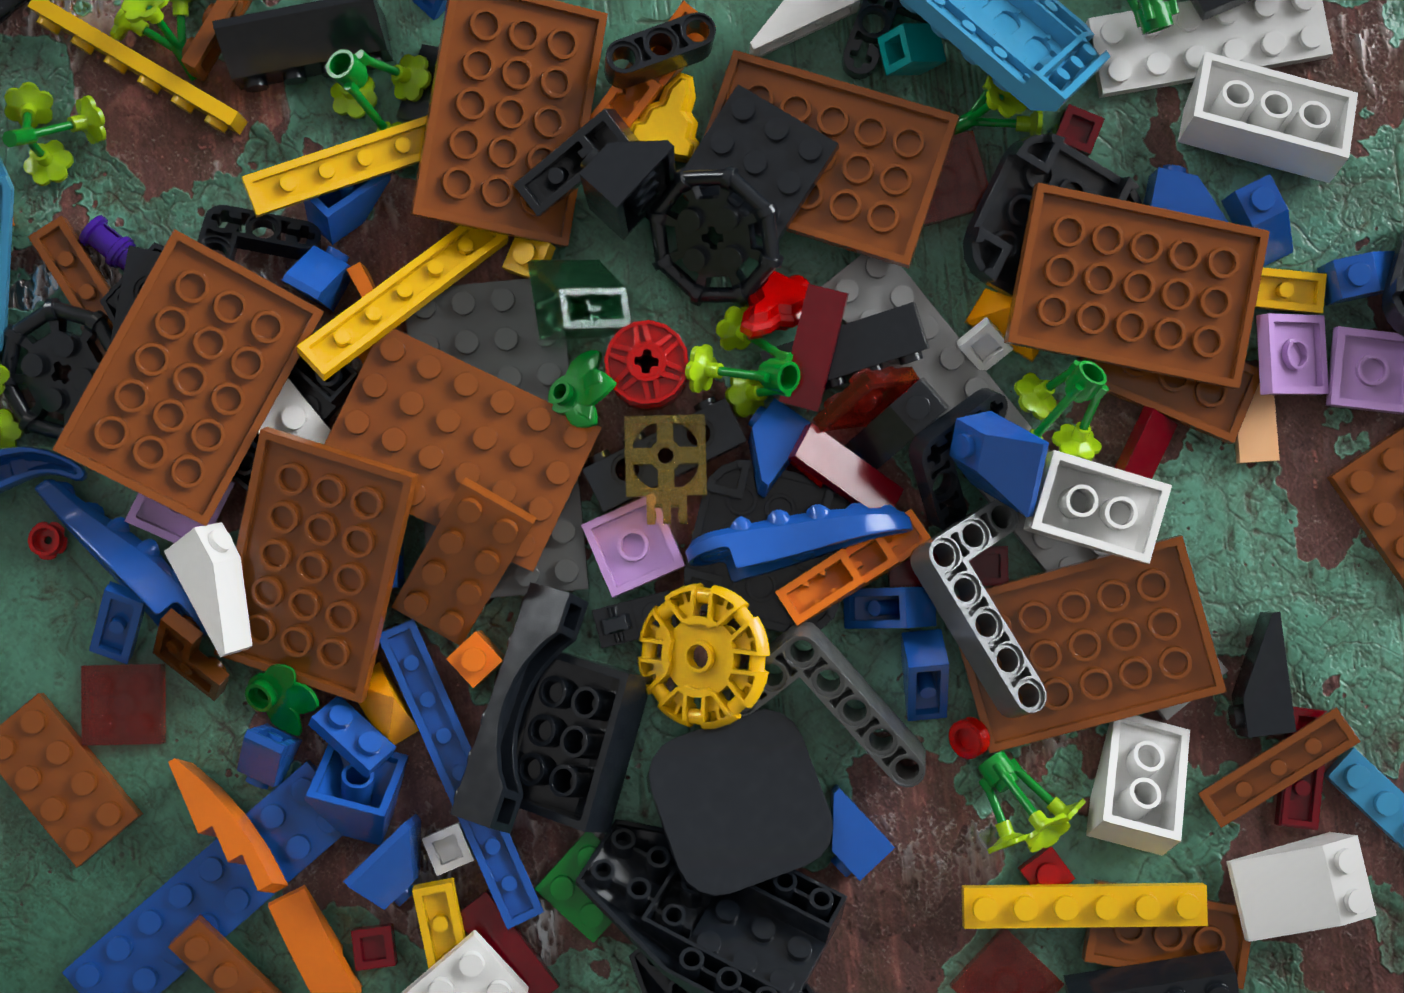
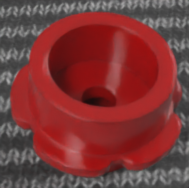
[28,521,68,560]

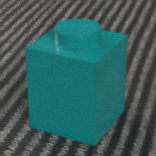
[877,23,946,76]

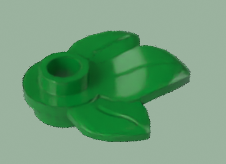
[548,350,617,428]
[245,664,319,736]

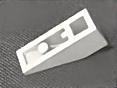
[749,0,860,57]
[164,522,252,658]

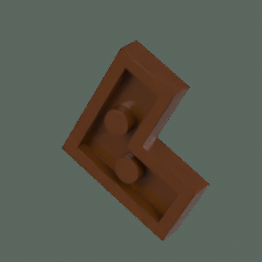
[152,608,230,701]

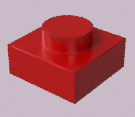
[1017,846,1076,885]

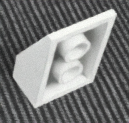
[1023,450,1172,564]
[1086,715,1190,856]
[1226,832,1376,942]

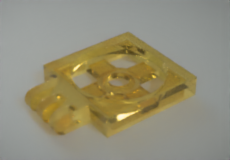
[624,414,707,525]

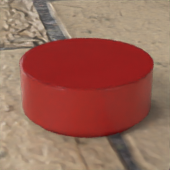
[949,717,990,759]

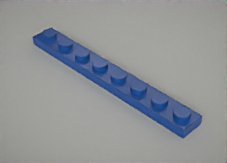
[380,619,544,930]

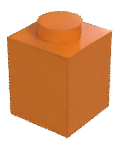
[446,630,505,688]

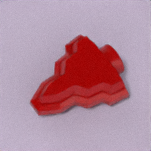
[740,271,810,340]

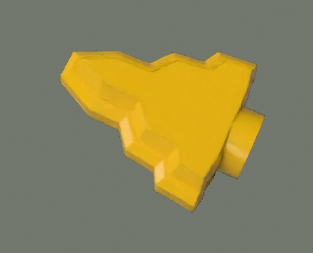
[630,72,700,163]

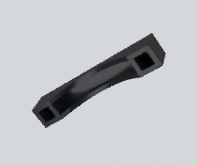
[450,582,589,834]

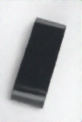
[604,12,716,89]

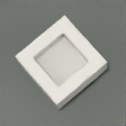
[956,317,1013,371]
[422,822,476,876]

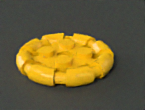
[637,583,770,730]

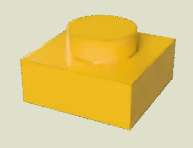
[502,237,556,283]

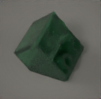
[528,259,632,340]

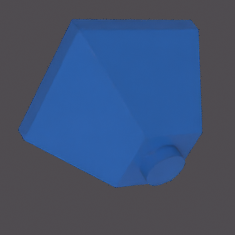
[949,411,1049,518]
[305,744,409,845]
[343,814,421,910]

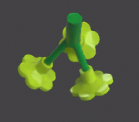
[110,0,197,81]
[954,75,1043,137]
[2,82,106,186]

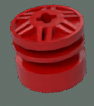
[604,320,688,411]

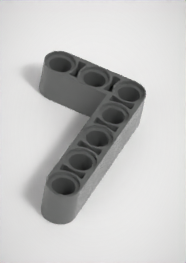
[911,500,1047,718]
[724,621,926,788]

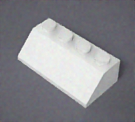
[1178,52,1358,183]

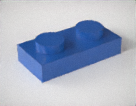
[89,581,146,664]
[308,696,396,778]

